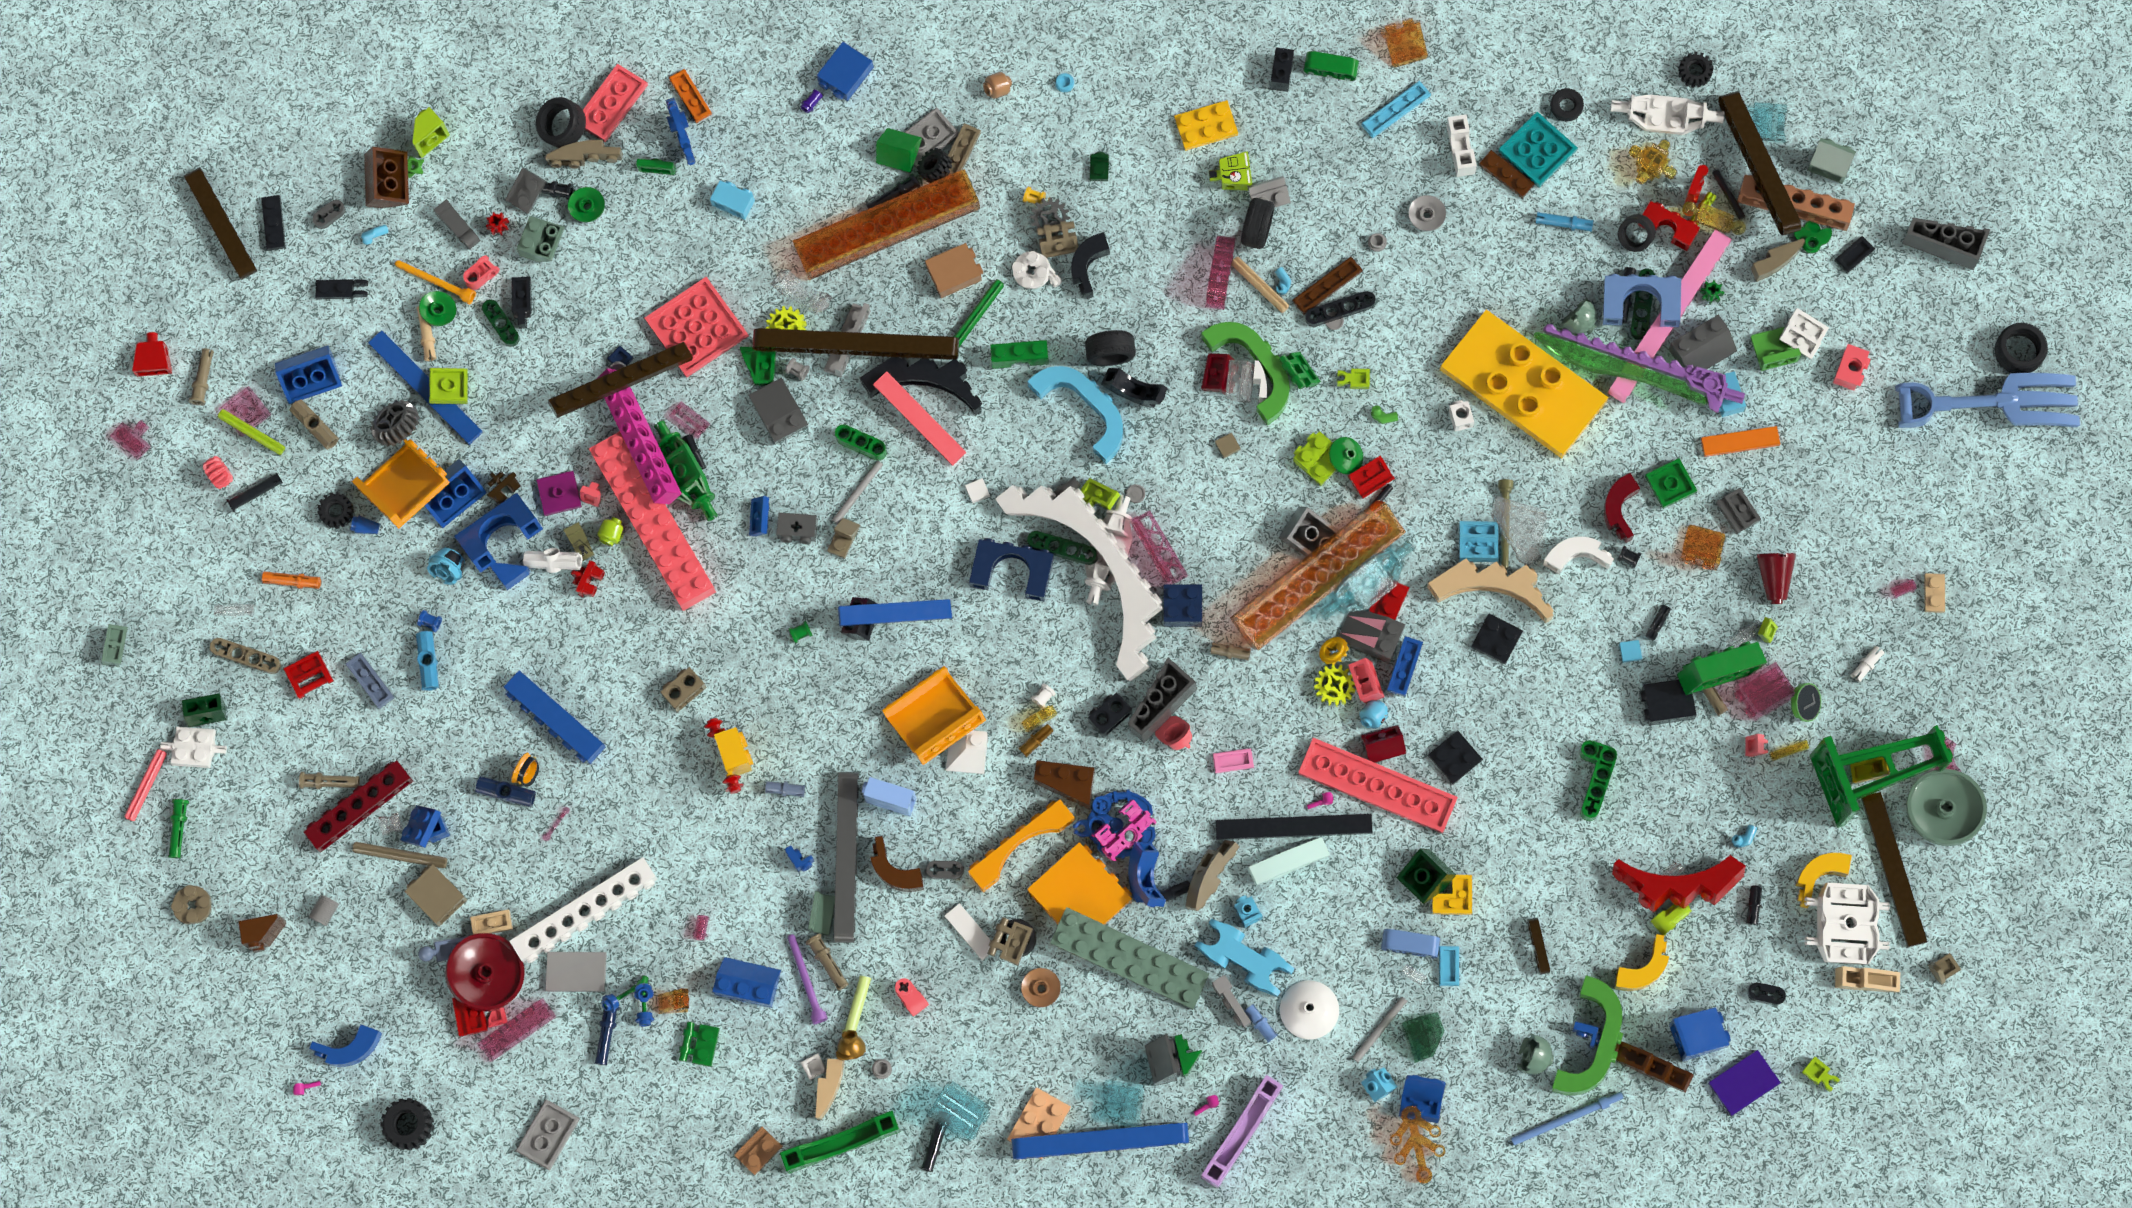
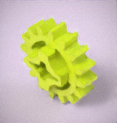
[766,306,807,330]
[1314,664,1356,707]

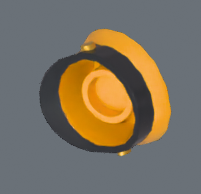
[511,752,539,787]

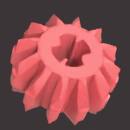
[203,456,233,489]

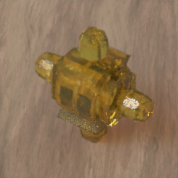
[1628,140,1677,185]

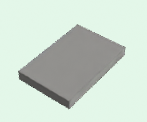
[904,107,959,168]
[546,952,607,992]
[516,1099,580,1171]

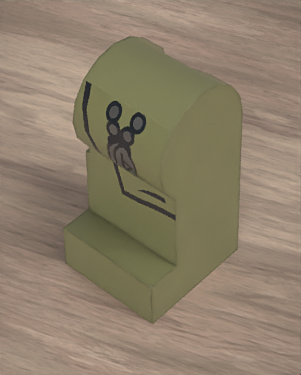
[564,522,595,561]

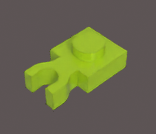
[1337,369,1370,389]
[1801,1056,1840,1092]

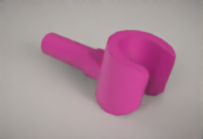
[1307,792,1333,809]
[293,1081,321,1095]
[1194,1095,1219,1116]

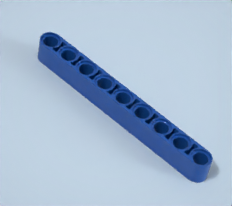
[1011,1123,1189,1160]

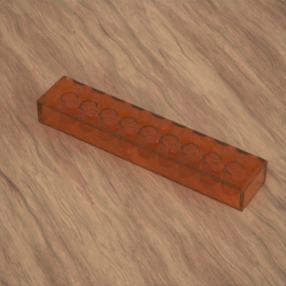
[792,169,980,280]
[1230,500,1406,651]

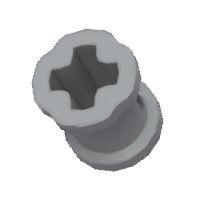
[785,358,810,381]

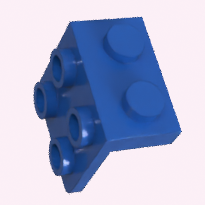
[1399,1075,1446,1123]

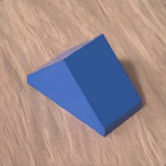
[490,562,530,590]

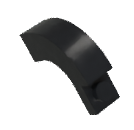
[1071,232,1110,299]
[1101,368,1168,408]

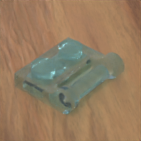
[1753,102,1787,143]

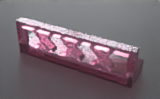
[1130,510,1188,584]
[477,998,557,1062]

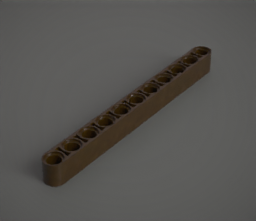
[752,328,959,360]

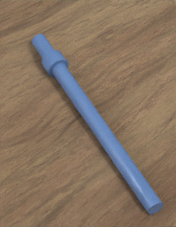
[1511,1092,1624,1145]

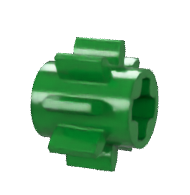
[1700,280,1724,305]

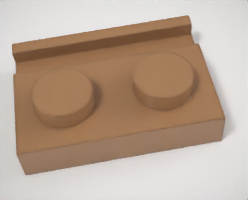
[734,1127,783,1175]

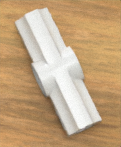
[523,548,583,573]

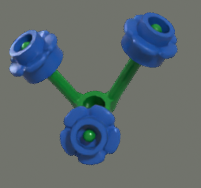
[601,975,655,1027]

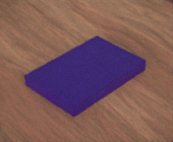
[1708,1050,1781,1116]

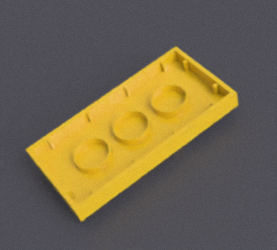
[1440,309,1609,459]

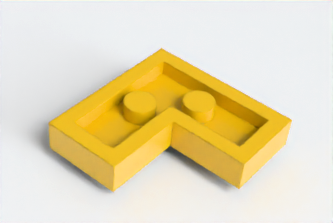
[1432,875,1472,915]

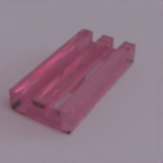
[669,401,710,439]

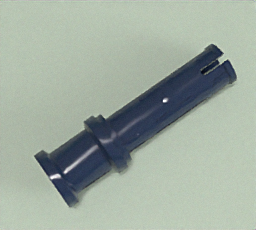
[594,1007,620,1066]

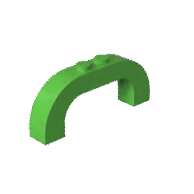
[1201,322,1290,426]
[1552,975,1624,1096]

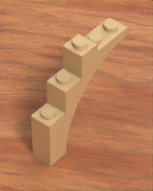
[1427,558,1554,623]

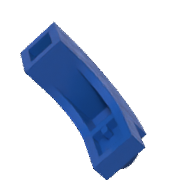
[1128,842,1166,908]
[309,1024,382,1067]

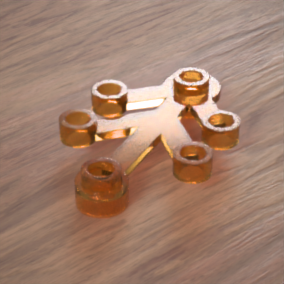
[1390,1106,1446,1184]

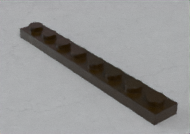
[548,342,693,418]

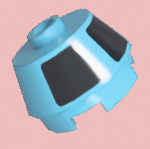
[427,547,465,585]

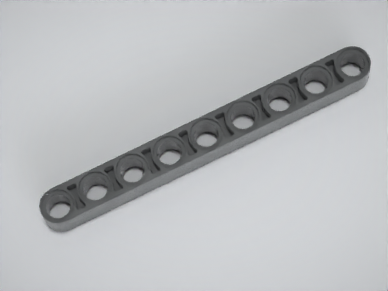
[834,772,859,943]

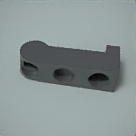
[434,199,480,250]

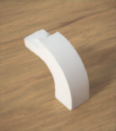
[1543,537,1614,575]

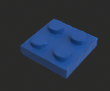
[400,805,441,848]

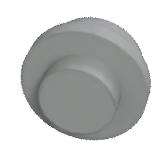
[1368,233,1387,252]
[872,1059,892,1079]

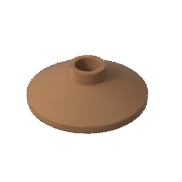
[1021,968,1061,1007]

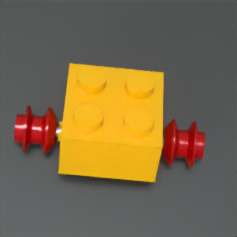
[704,718,754,794]

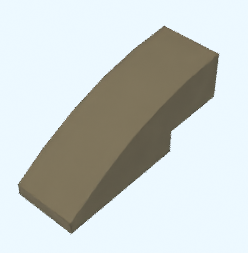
[1751,238,1805,282]

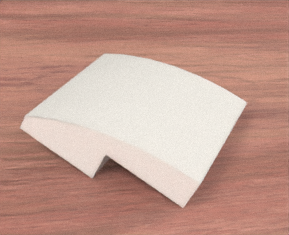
[1779,308,1829,359]

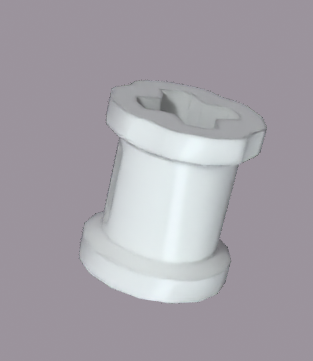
[1031,683,1056,709]

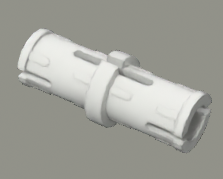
[1850,646,1884,683]

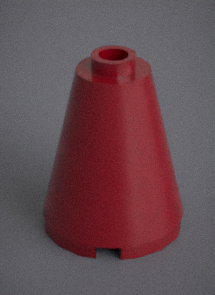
[1757,553,1796,604]

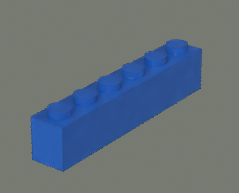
[504,670,606,764]

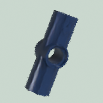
[475,776,536,808]

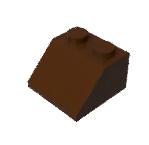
[238,914,286,953]

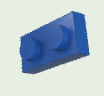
[749,496,769,537]

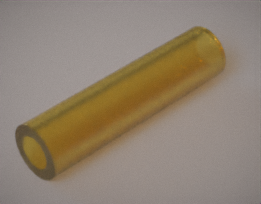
[1769,740,1809,761]

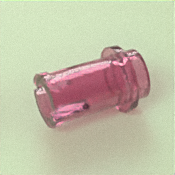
[1890,578,1917,599]
[692,915,710,941]

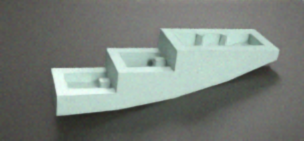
[1248,837,1330,886]

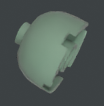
[1561,298,1598,336]
[1517,1033,1554,1075]

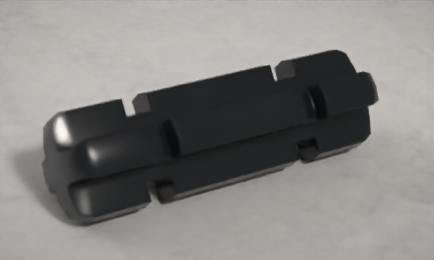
[1646,605,1671,641]

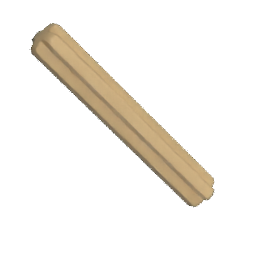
[1231,257,1289,313]

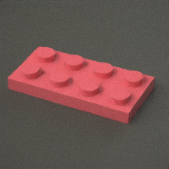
[583,64,648,142]

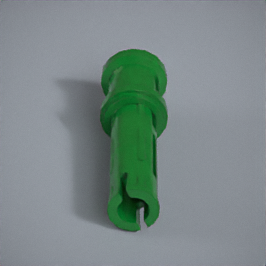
[168,799,189,859]

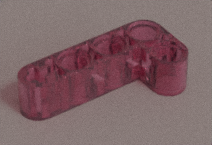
[1206,235,1236,310]

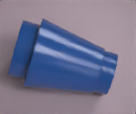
[351,515,380,534]

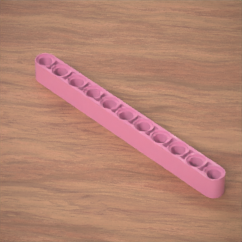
[1608,229,1732,403]

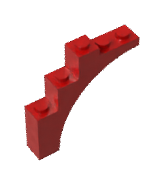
[1612,855,1746,913]

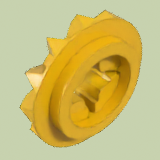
[1319,637,1349,665]

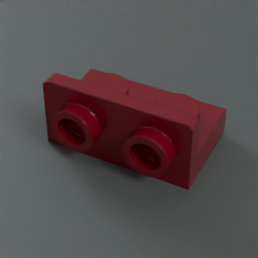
[1201,353,1236,395]

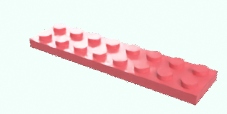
[1298,738,1458,834]

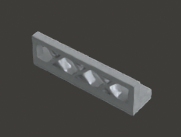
[824,303,871,378]

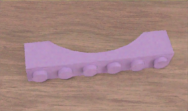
[1201,1075,1283,1189]

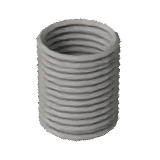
[309,895,339,926]

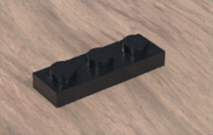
[261,195,286,251]

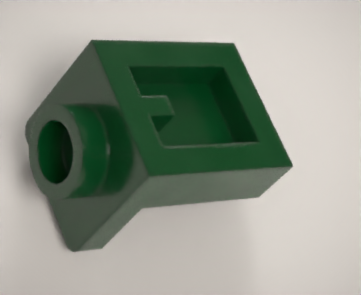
[1090,152,1109,181]

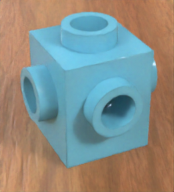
[1361,1067,1397,1102]

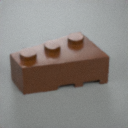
[1034,760,1095,810]

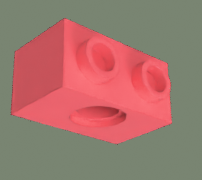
[1833,344,1871,390]

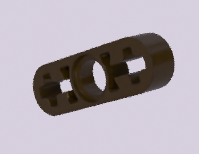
[1527,917,1550,975]

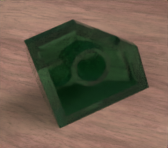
[1401,1012,1445,1063]

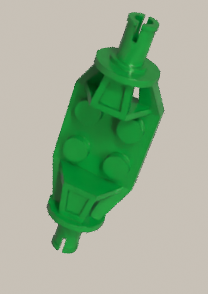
[654,420,718,521]

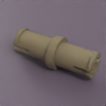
[1211,642,1251,661]

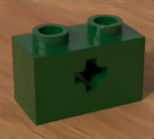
[182,693,227,727]

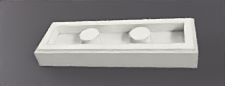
[945,903,990,961]

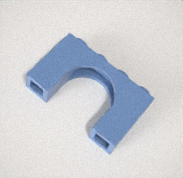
[1603,274,1681,327]

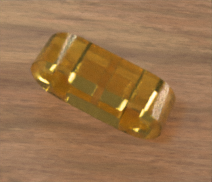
[1021,705,1058,732]

